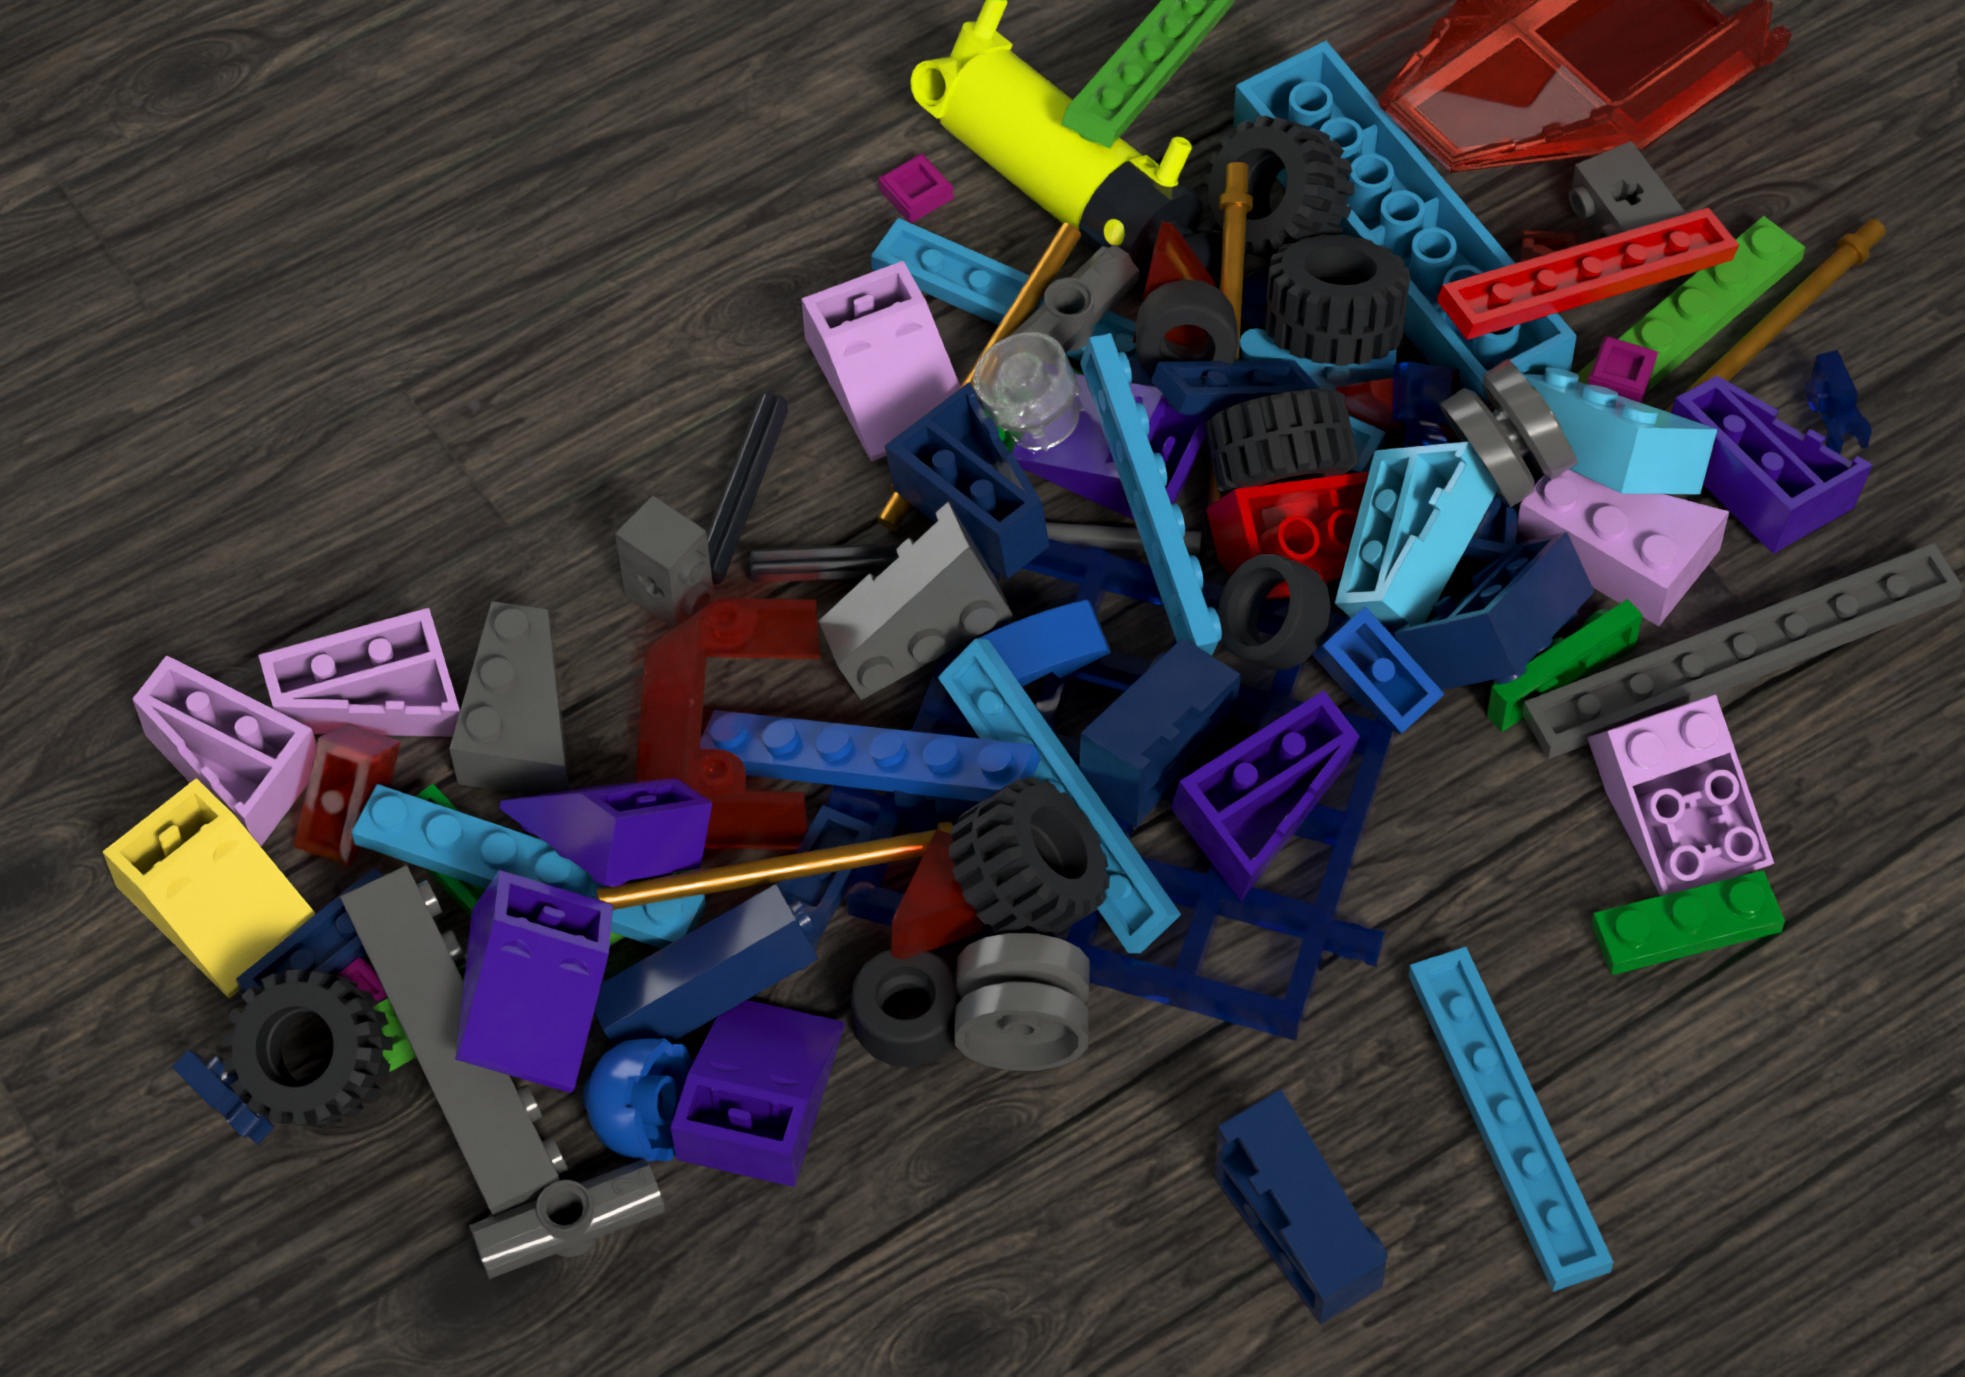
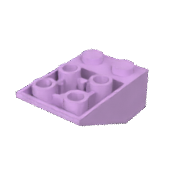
[802,261,960,461]
[1587,695,1774,896]

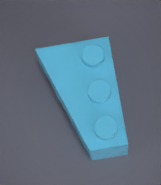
[1523,367,1718,494]
[1335,442,1499,634]

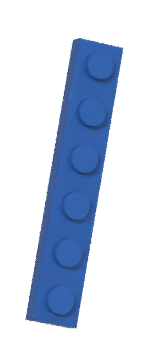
[694,710,1040,802]

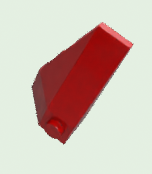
[1206,471,1369,601]

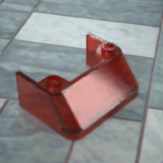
[635,598,821,850]

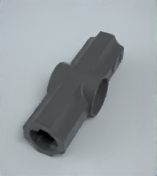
[997,245,1140,386]
[469,1159,665,1279]

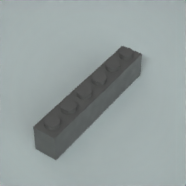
[340,865,568,1216]

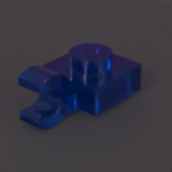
[1806,350,1872,454]
[1392,361,1453,448]

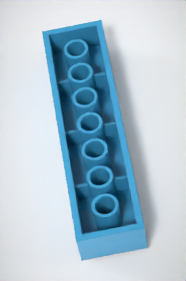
[1234,41,1577,413]

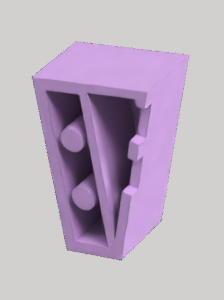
[1516,469,1729,626]
[258,608,460,737]
[133,655,322,847]

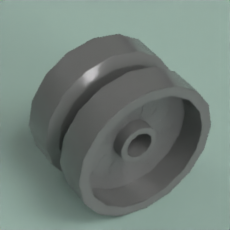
[1440,359,1578,509]
[955,933,1090,1071]

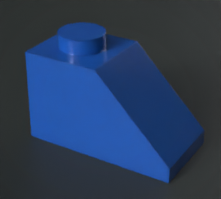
[1312,606,1444,734]

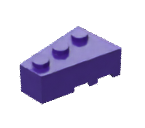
[1670,376,1873,554]
[1171,690,1360,901]

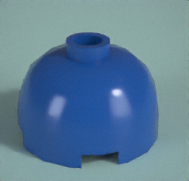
[583,1038,694,1162]

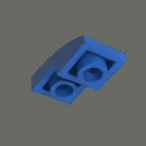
[978,600,1111,687]

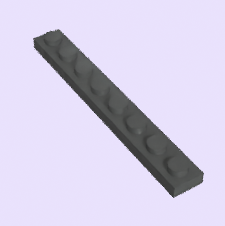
[1522,543,1963,760]

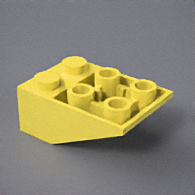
[103,778,316,998]

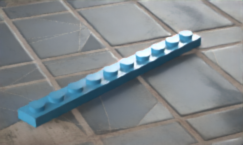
[871,218,1386,475]

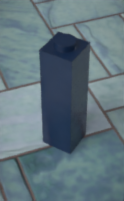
[594,884,819,1046]

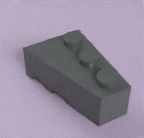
[819,502,1014,700]
[449,601,570,796]

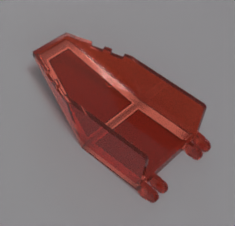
[1378,0,1792,173]

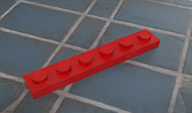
[1436,207,1739,340]

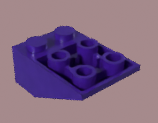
[1011,370,1217,520]
[499,778,712,887]
[455,870,613,1093]
[671,1000,845,1187]

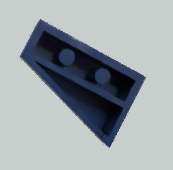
[885,382,1050,579]
[1394,532,1594,690]
[1076,638,1241,829]
[1215,1089,1387,1325]

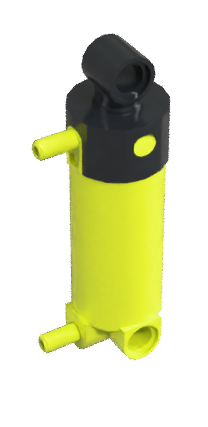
[911,0,1223,285]

